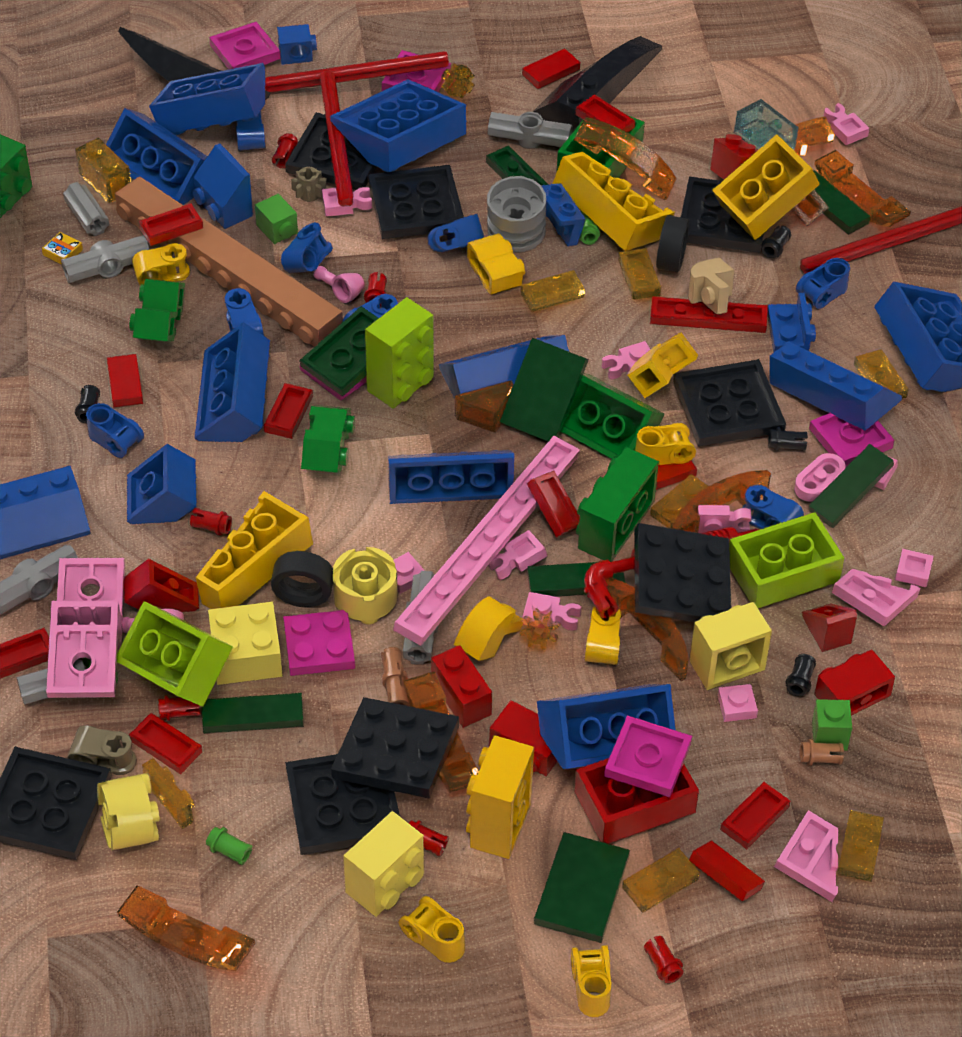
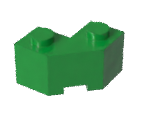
[129,279,185,342]
[301,405,355,473]

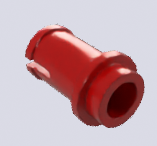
[272,133,298,168]
[364,272,387,307]
[190,508,232,536]
[158,695,200,721]
[409,820,449,857]
[644,936,683,983]

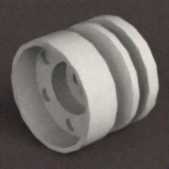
[487,176,546,252]

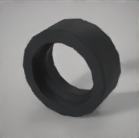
[656,215,690,272]
[271,551,333,608]

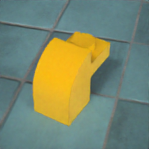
[627,332,698,398]
[454,596,525,661]

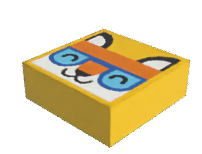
[42,232,83,265]

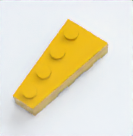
[552,152,675,251]
[196,491,313,609]

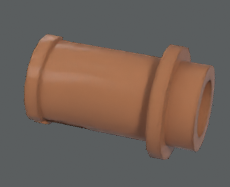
[800,739,844,766]

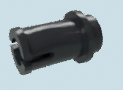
[762,225,792,258]
[75,385,100,424]
[768,427,808,451]
[785,654,816,696]

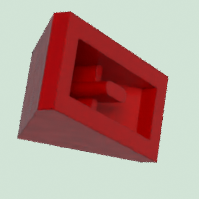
[802,603,857,652]

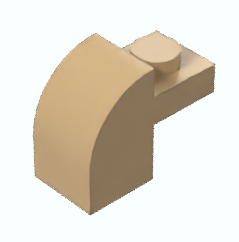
[688,258,734,314]

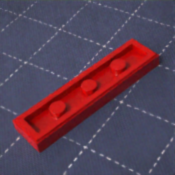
[650,296,768,333]

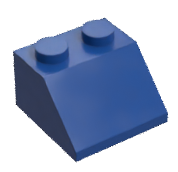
[192,143,253,229]
[127,444,197,524]

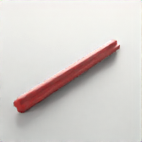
[265,51,449,93]
[320,71,353,207]
[800,206,962,274]

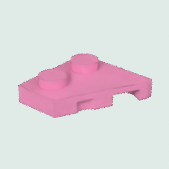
[832,569,921,626]
[774,810,838,902]

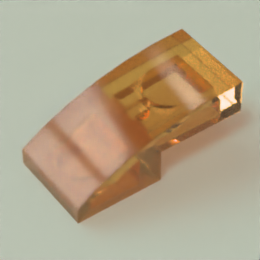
[772,116,834,156]

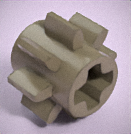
[291,167,326,202]

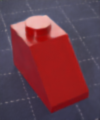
[124,558,199,612]

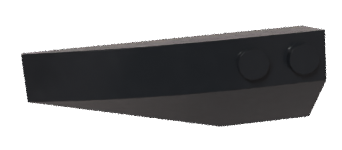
[118,27,271,100]
[533,36,662,133]

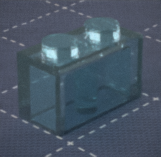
[733,99,799,150]

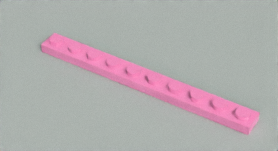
[393,436,580,646]

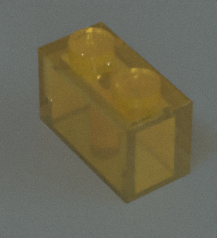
[75,137,131,203]

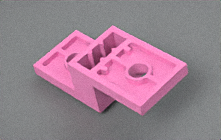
[46,558,125,698]

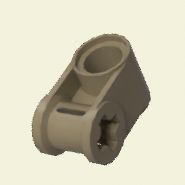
[67,725,137,775]

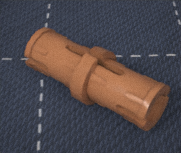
[381,647,409,706]

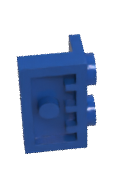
[541,183,586,246]
[767,293,816,353]

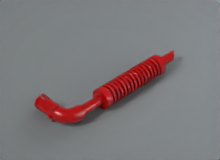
[584,526,759,619]

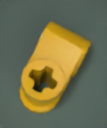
[132,243,190,286]
[635,423,696,465]
[585,606,621,665]
[398,896,465,963]
[571,945,612,1017]

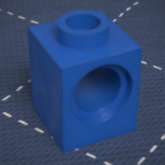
[277,24,317,65]

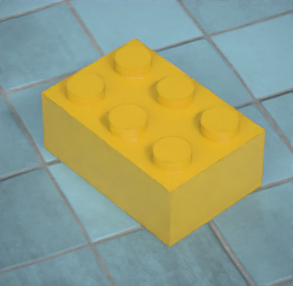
[712,134,820,240]
[466,735,534,859]

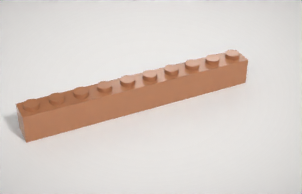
[115,176,343,347]

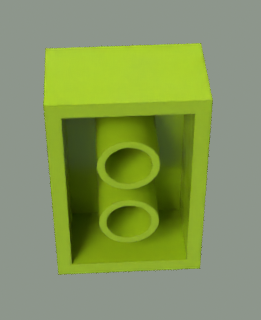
[365,297,434,409]
[729,512,845,608]
[117,601,233,706]

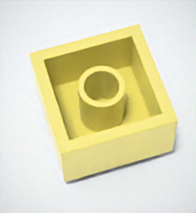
[208,602,282,685]
[690,602,772,690]
[343,811,424,917]

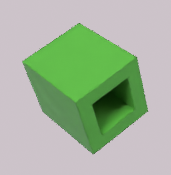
[255,194,298,244]
[812,699,852,751]

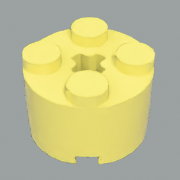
[333,547,398,625]
[97,773,160,850]

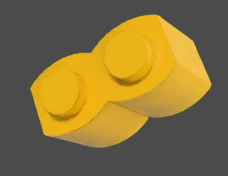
[467,233,525,294]

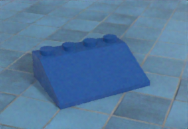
[330,79,466,172]
[874,281,962,392]

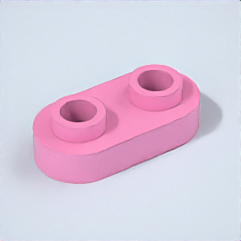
[794,453,845,502]

